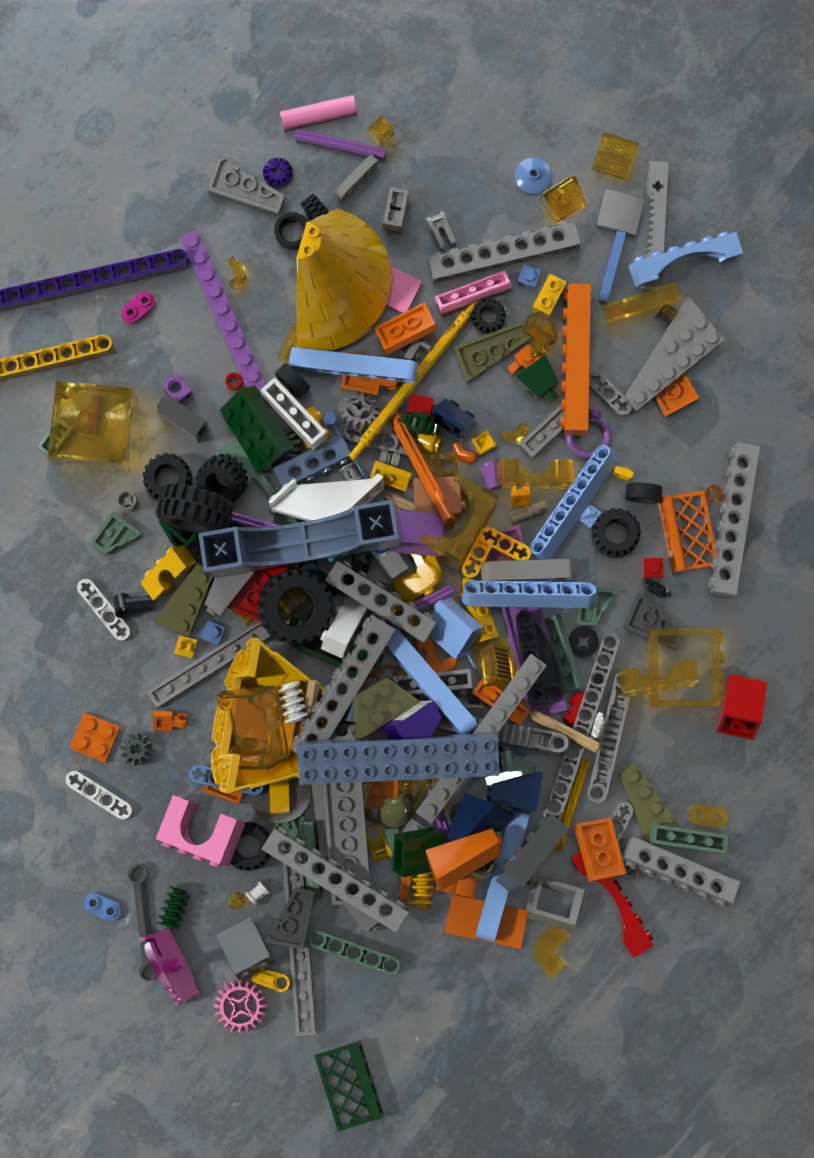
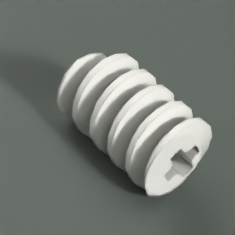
[277,681,308,724]

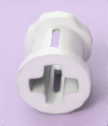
[245,881,271,906]

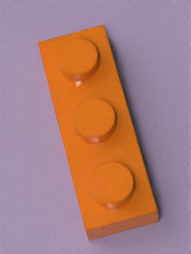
[471,678,531,726]

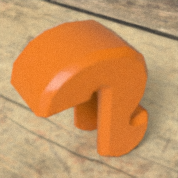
[415,636,458,673]

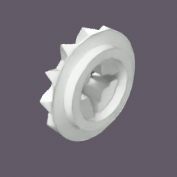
[590,712,605,741]

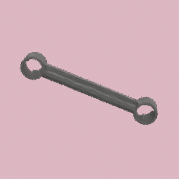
[128,864,157,981]

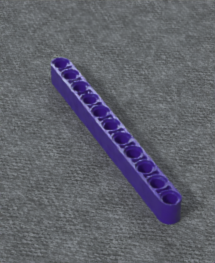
[0,249,189,312]

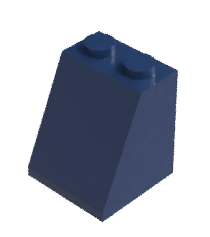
[486,772,543,812]
[447,793,515,841]

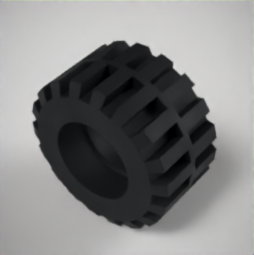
[143,453,193,501]
[195,453,248,503]
[592,508,641,558]
[230,822,271,871]

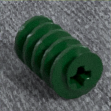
[156,885,191,929]

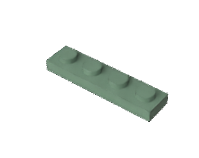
[544,614,584,693]

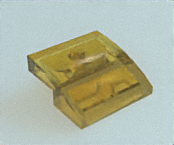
[592,132,640,180]

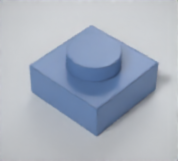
[517,264,541,289]
[201,620,226,645]

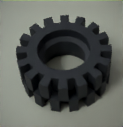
[301,194,328,220]
[471,298,506,334]

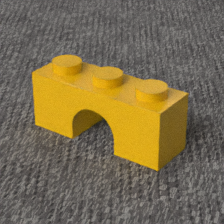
[140,545,197,601]

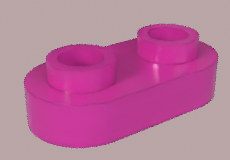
[121,292,155,324]

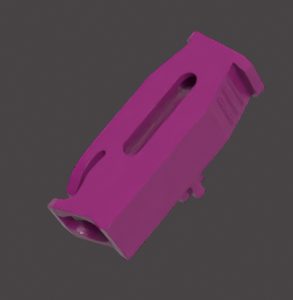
[140,927,201,1006]

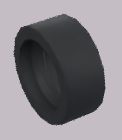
[274,212,308,250]
[275,363,310,398]
[625,482,662,504]

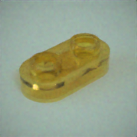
[688,805,727,827]

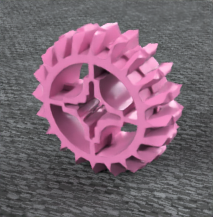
[214,980,267,1033]

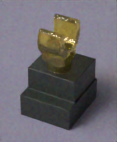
[654,304,677,329]

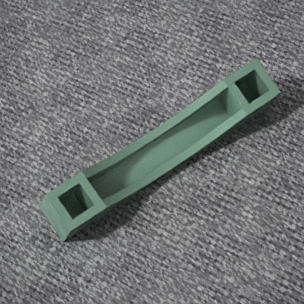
[218,438,302,525]

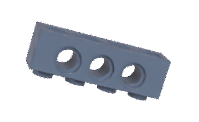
[273,434,351,487]

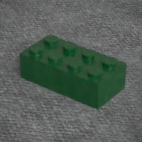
[219,385,294,473]

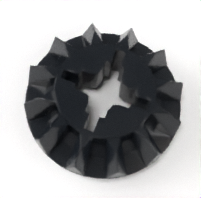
[643,579,672,599]
[568,626,599,657]

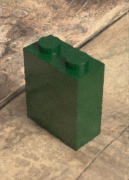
[393,827,445,877]

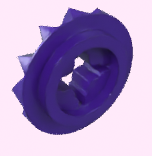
[263,157,293,187]

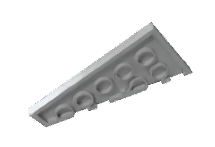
[624,296,724,411]

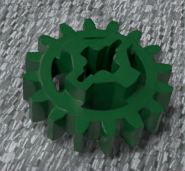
[400,410,442,436]

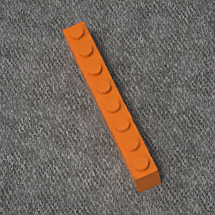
[560,283,591,436]

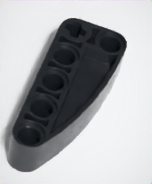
[515,610,564,705]

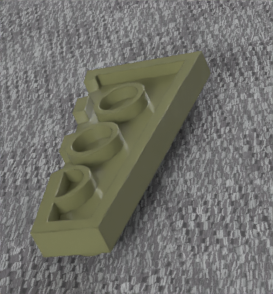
[453,320,531,383]
[154,562,213,637]
[619,763,680,845]

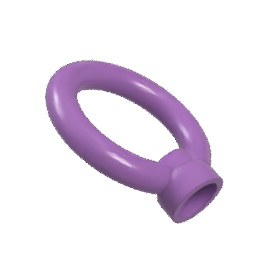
[566,409,611,459]

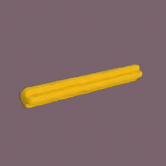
[553,758,590,851]

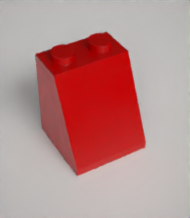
[716,674,767,740]

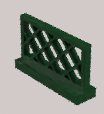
[314,1040,384,1131]

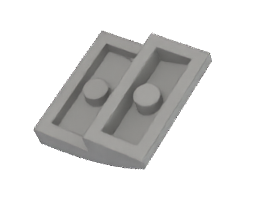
[597,189,645,236]

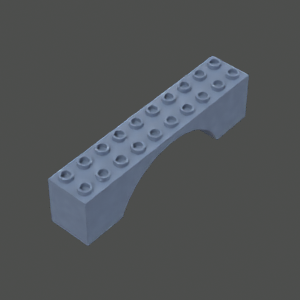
[198,499,404,578]
[297,732,500,785]

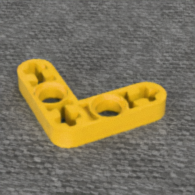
[462,527,531,579]

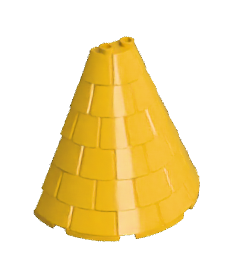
[296,208,392,351]
[211,637,374,794]

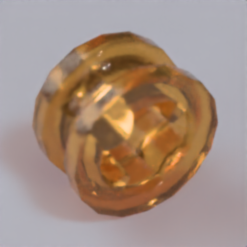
[705,484,722,502]

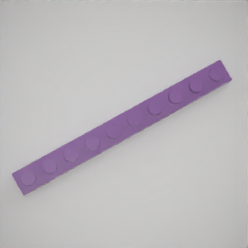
[180,230,267,403]

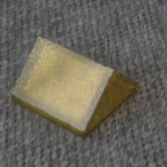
[540,173,587,223]

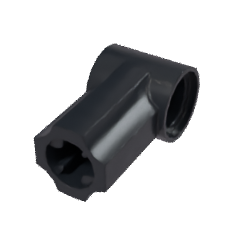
[113,593,152,619]

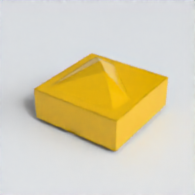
[471,430,497,456]
[612,466,634,482]

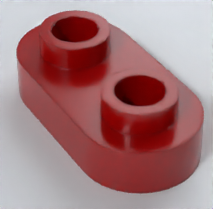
[563,690,584,728]

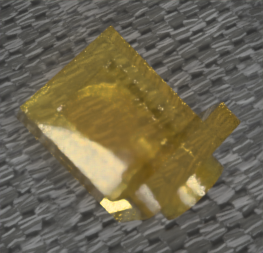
[227,256,247,289]

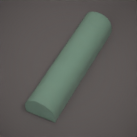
[299,819,323,900]
[649,824,729,854]

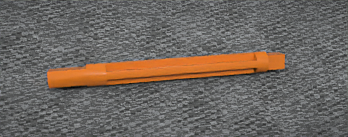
[389,410,456,524]

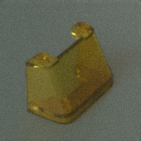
[217,686,289,770]

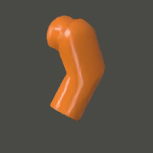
[452,441,478,463]

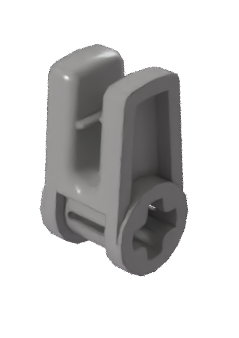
[425,211,456,251]

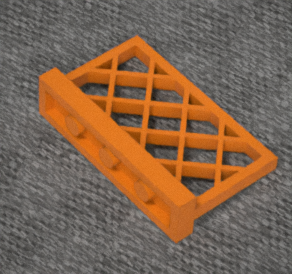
[658,491,717,574]

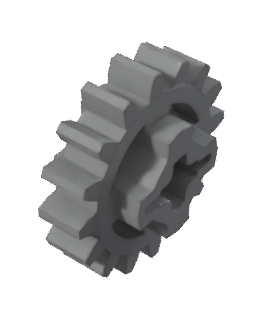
[338,392,379,430]

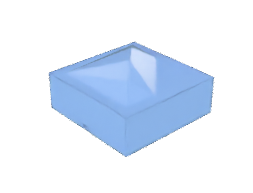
[578,504,601,529]

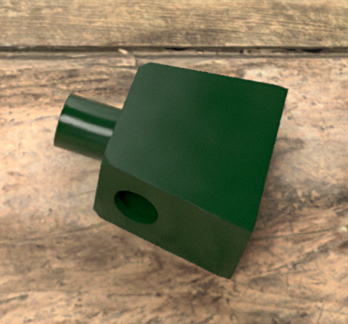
[515,355,559,404]

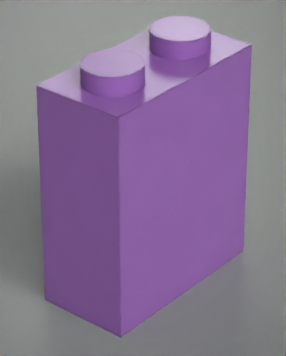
[394,510,446,556]

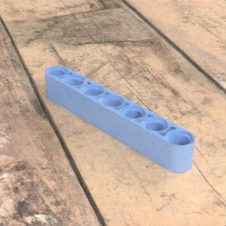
[288,347,418,383]
[530,445,618,560]
[462,580,596,608]
[385,625,478,734]
[475,808,530,943]

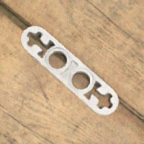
[77,579,131,641]
[66,771,133,819]

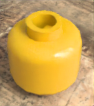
[414,432,444,456]

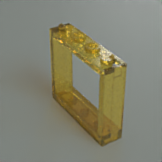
[648,628,724,707]

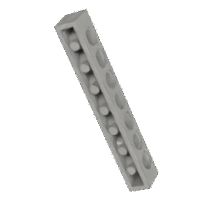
[428,221,581,284]
[708,442,760,598]
[291,615,395,754]
[262,827,409,932]

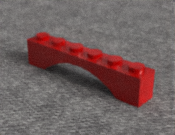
[570,851,654,958]

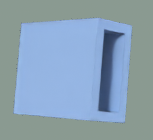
[429,597,483,659]

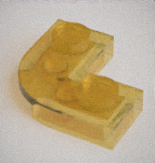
[533,925,568,978]

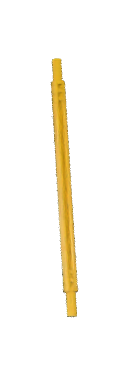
[348,301,479,460]

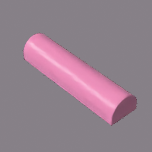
[280,95,357,131]
[435,270,512,315]

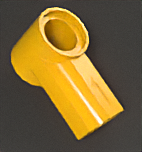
[252,969,292,992]

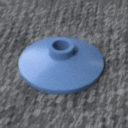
[515,158,552,195]

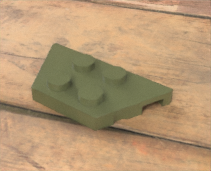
[352,678,419,740]

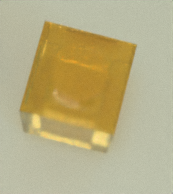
[368,115,395,147]

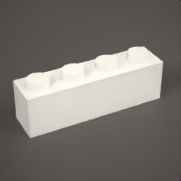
[260,378,327,450]
[320,591,369,658]

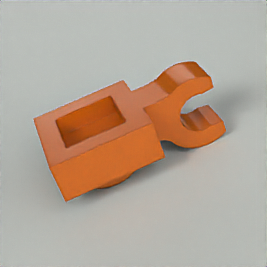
[507,344,541,375]
[153,711,187,731]

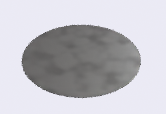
[250,777,311,823]

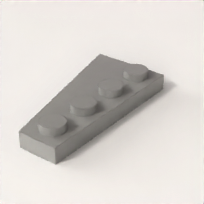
[207,155,285,215]

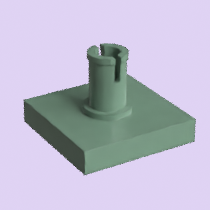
[485,751,536,785]

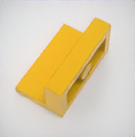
[370,461,412,492]

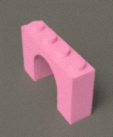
[156,795,245,868]

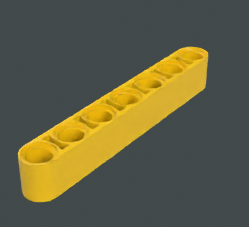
[0,335,114,381]

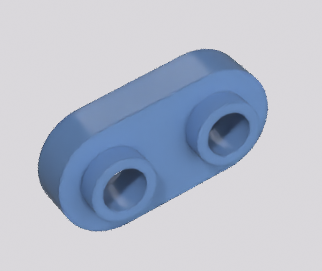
[84,893,122,921]

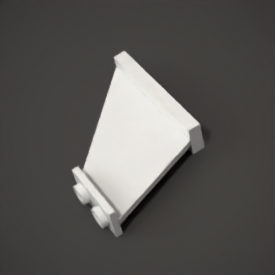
[268,473,384,521]

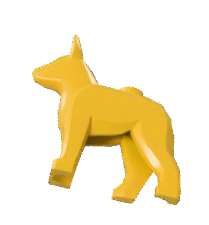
[382,553,442,626]

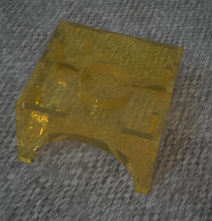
[47,381,138,472]
[419,473,499,573]

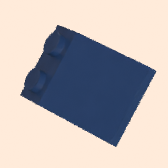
[432,398,476,442]

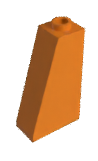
[426,828,503,891]

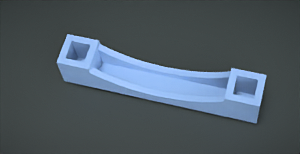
[629,231,743,287]

